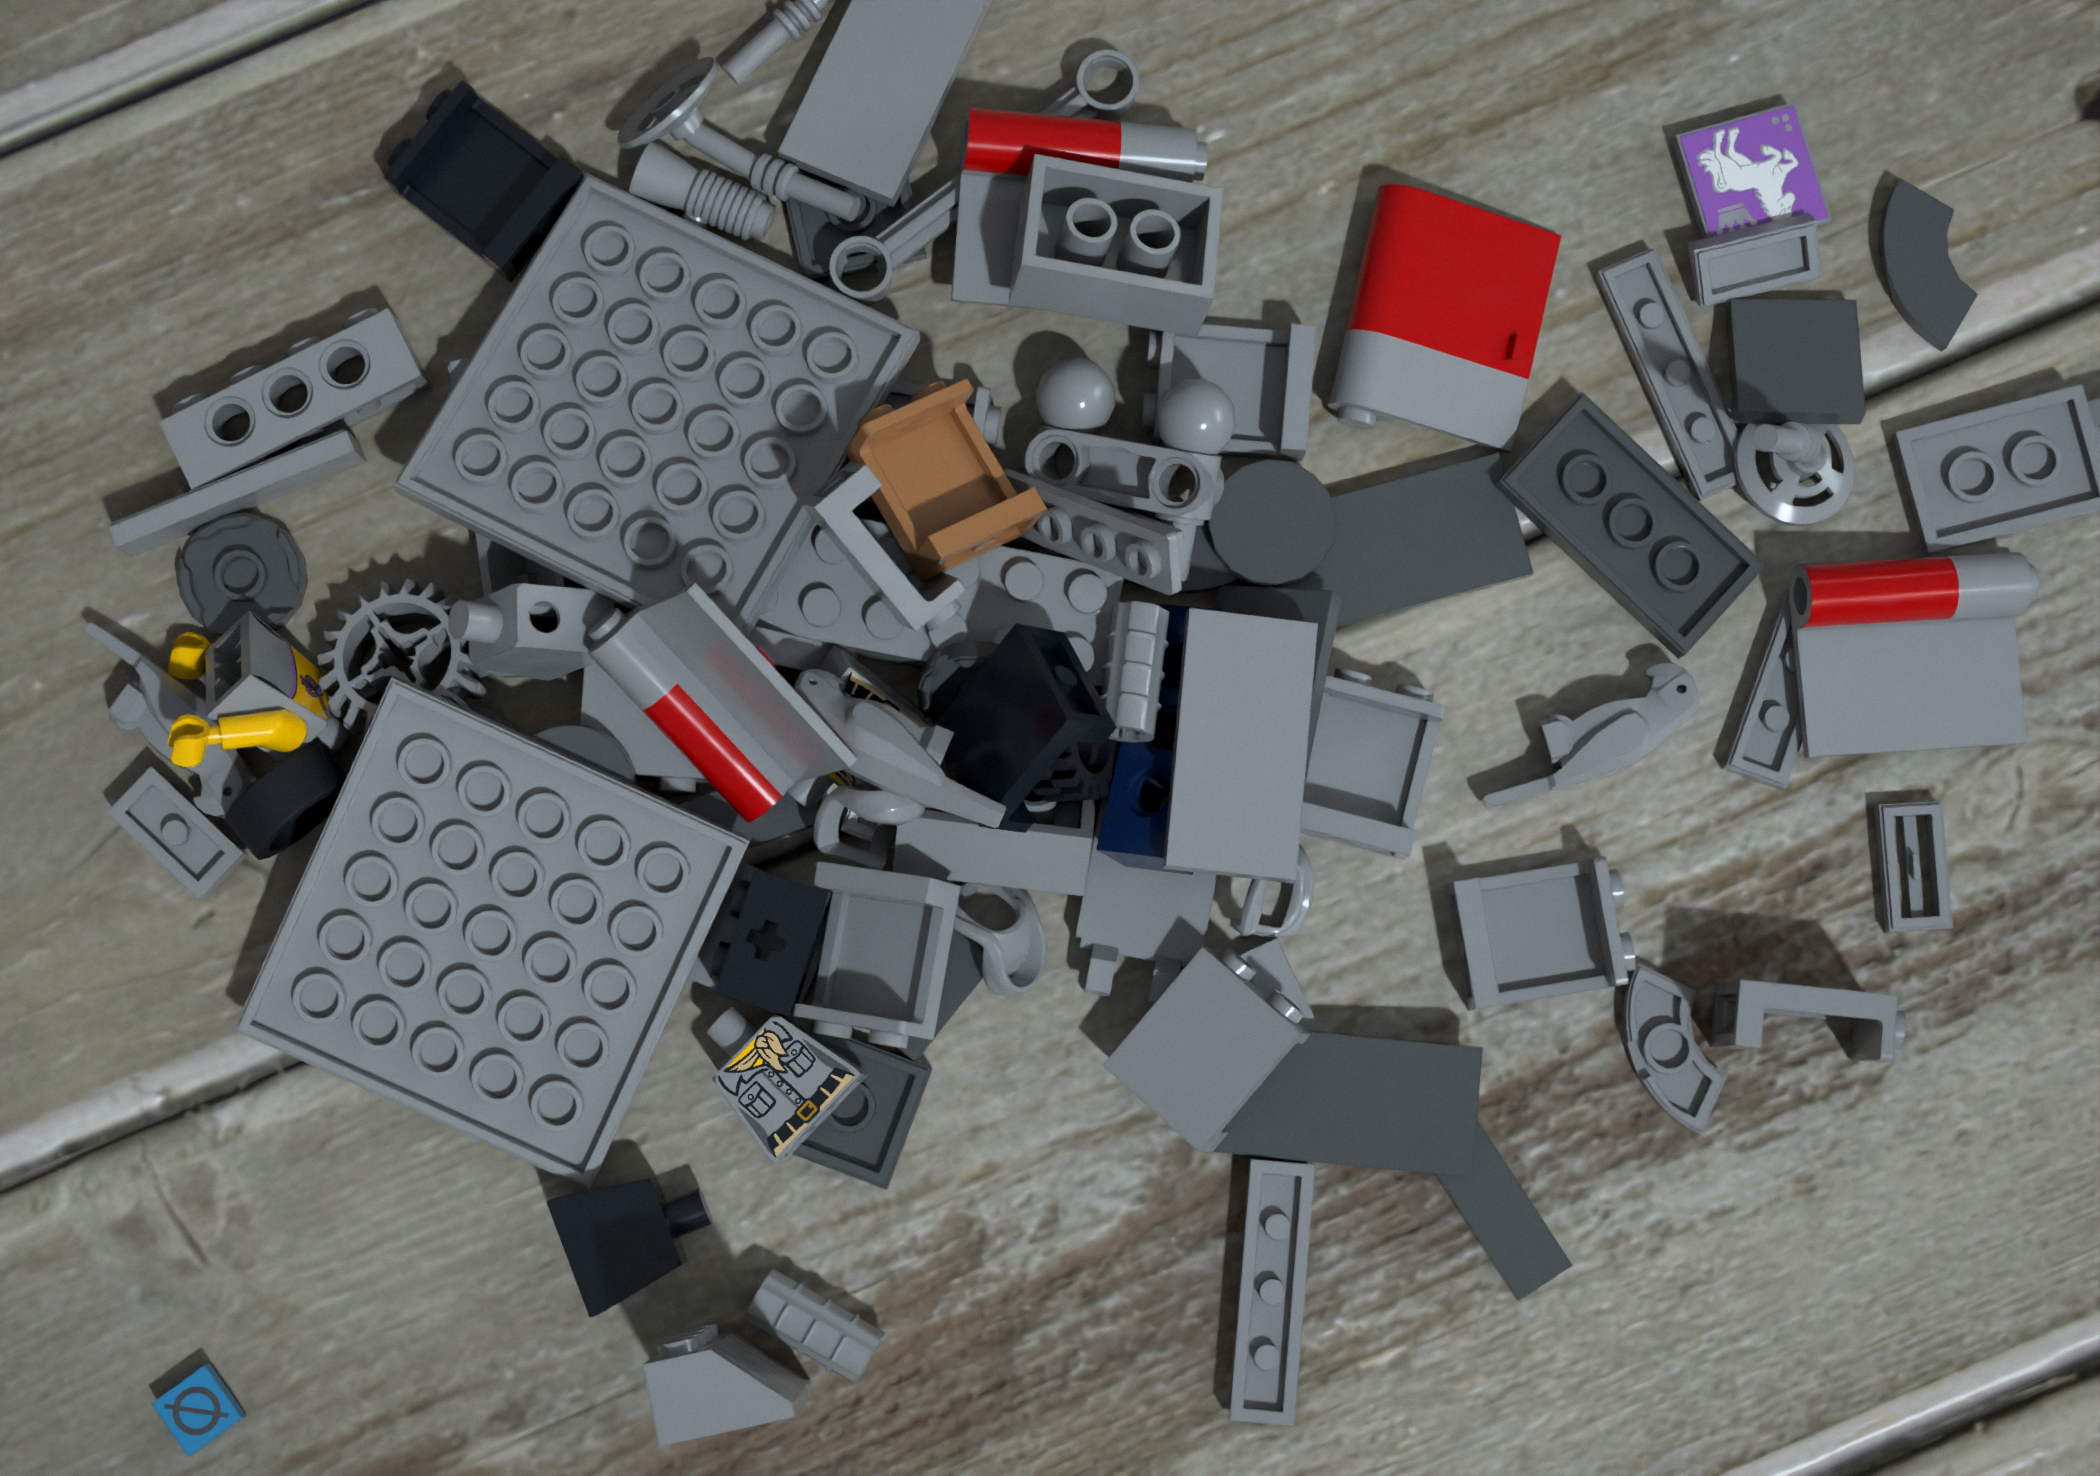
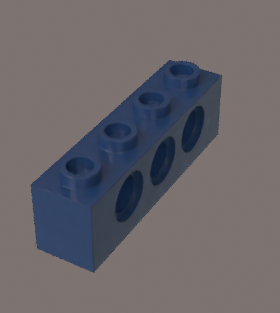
[1096,603,1224,875]

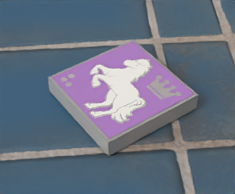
[1672,102,1832,239]

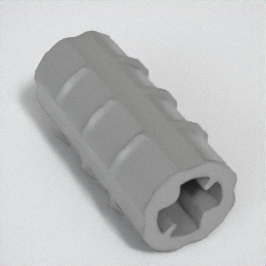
[1100,601,1169,743]
[744,1269,885,1384]

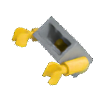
[167,610,349,767]

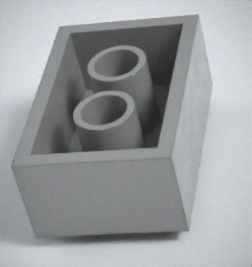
[1008,154,1224,337]

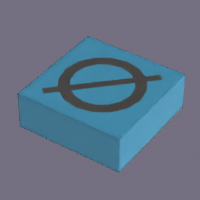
[152,1363,247,1457]

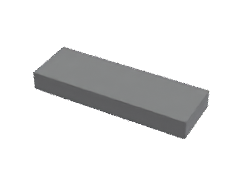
[1722,590,1803,791]

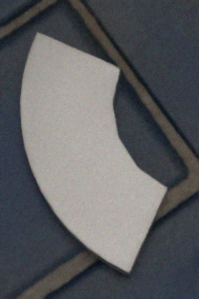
[1622,963,1728,1135]

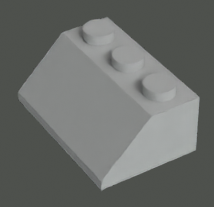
[892,758,1096,896]

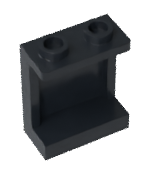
[384,80,584,283]
[934,623,1117,833]

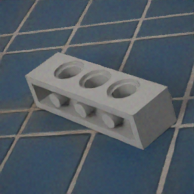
[158,308,432,490]

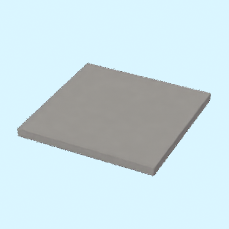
[393,173,920,638]
[234,676,751,1190]

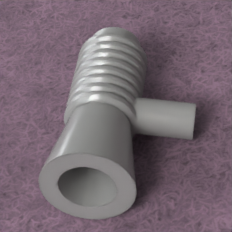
[629,141,776,241]

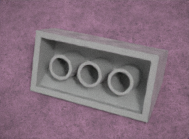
[642,1323,813,1447]

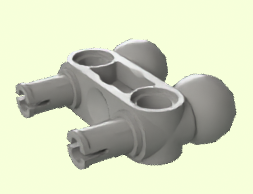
[1025,358,1236,581]

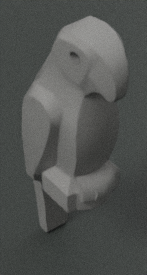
[84,622,256,817]
[1483,663,1700,808]
[794,669,1006,828]

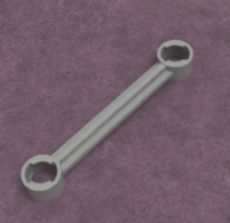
[829,49,1139,306]

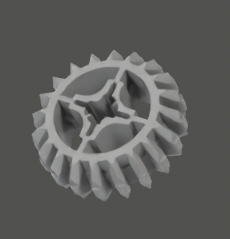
[317,577,492,737]

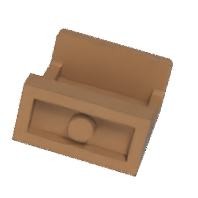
[844,379,1047,582]

